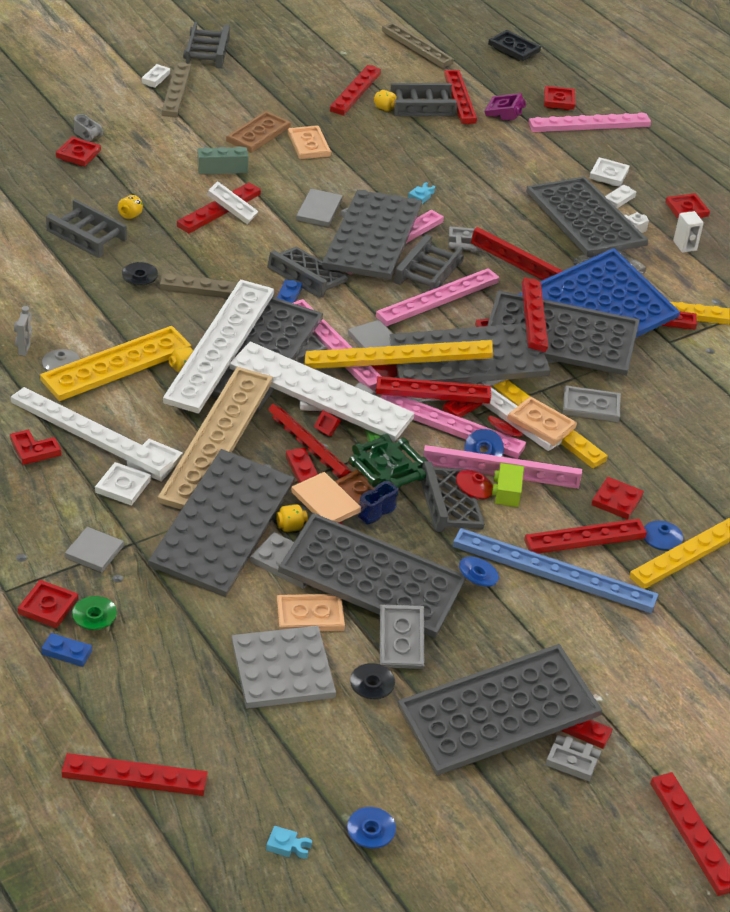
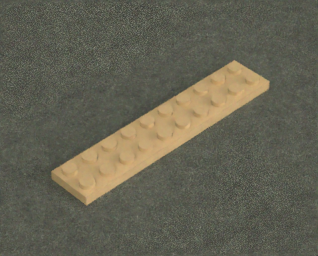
[158,367,273,510]

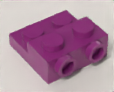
[484,93,526,121]

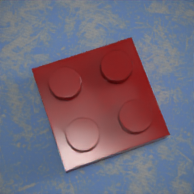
[544,86,575,110]
[56,137,101,167]
[665,193,710,218]
[591,476,644,520]
[17,580,79,629]

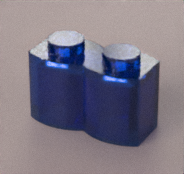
[358,481,399,524]

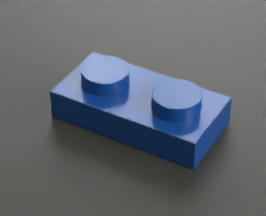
[277,279,302,303]
[41,633,92,667]

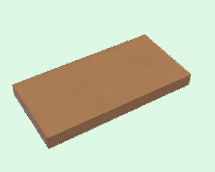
[226,111,291,153]

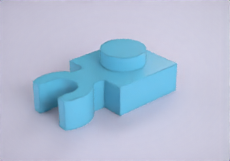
[408,182,435,204]
[266,826,312,859]

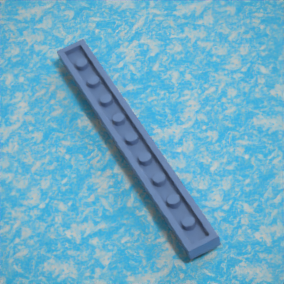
[453,528,658,614]

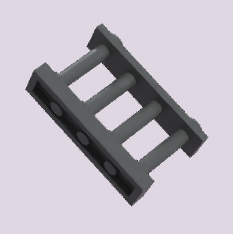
[183,22,230,68]
[390,83,457,116]
[46,199,127,258]
[394,235,464,291]

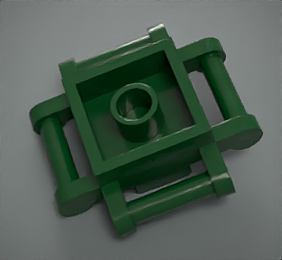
[348,434,428,491]

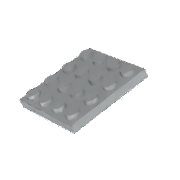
[231,626,336,709]

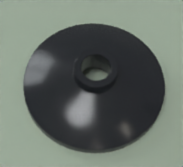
[122,262,158,285]
[350,663,395,699]

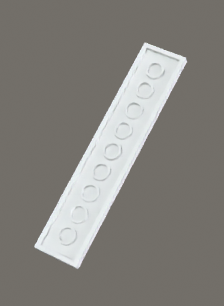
[163,279,274,414]
[230,341,414,442]

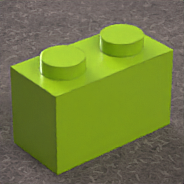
[492,463,524,507]

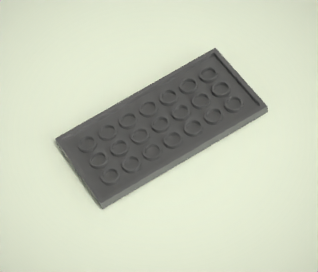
[526,176,648,257]
[322,190,422,280]
[488,290,640,376]
[211,297,323,412]
[390,323,550,383]
[148,449,295,597]
[278,513,466,638]
[398,644,602,776]

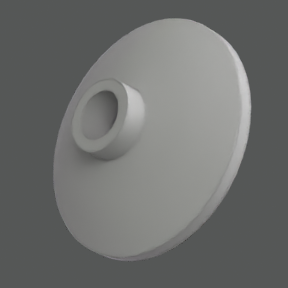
[42,349,80,371]

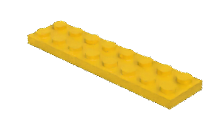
[40,326,192,401]

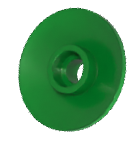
[72,596,117,630]

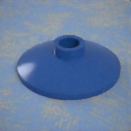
[464,429,504,457]
[644,520,683,551]
[459,556,499,587]
[347,807,396,849]

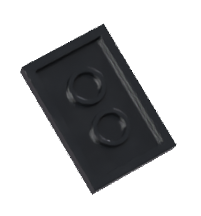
[488,30,541,61]

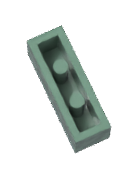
[197,146,249,174]

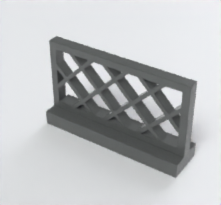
[267,247,349,298]
[421,461,485,532]

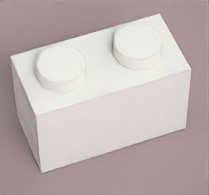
[673,211,704,253]

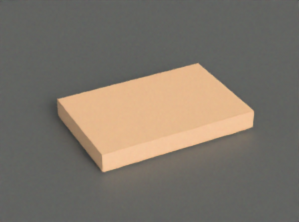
[288,126,331,159]
[507,396,577,446]
[291,472,361,523]
[277,594,345,631]

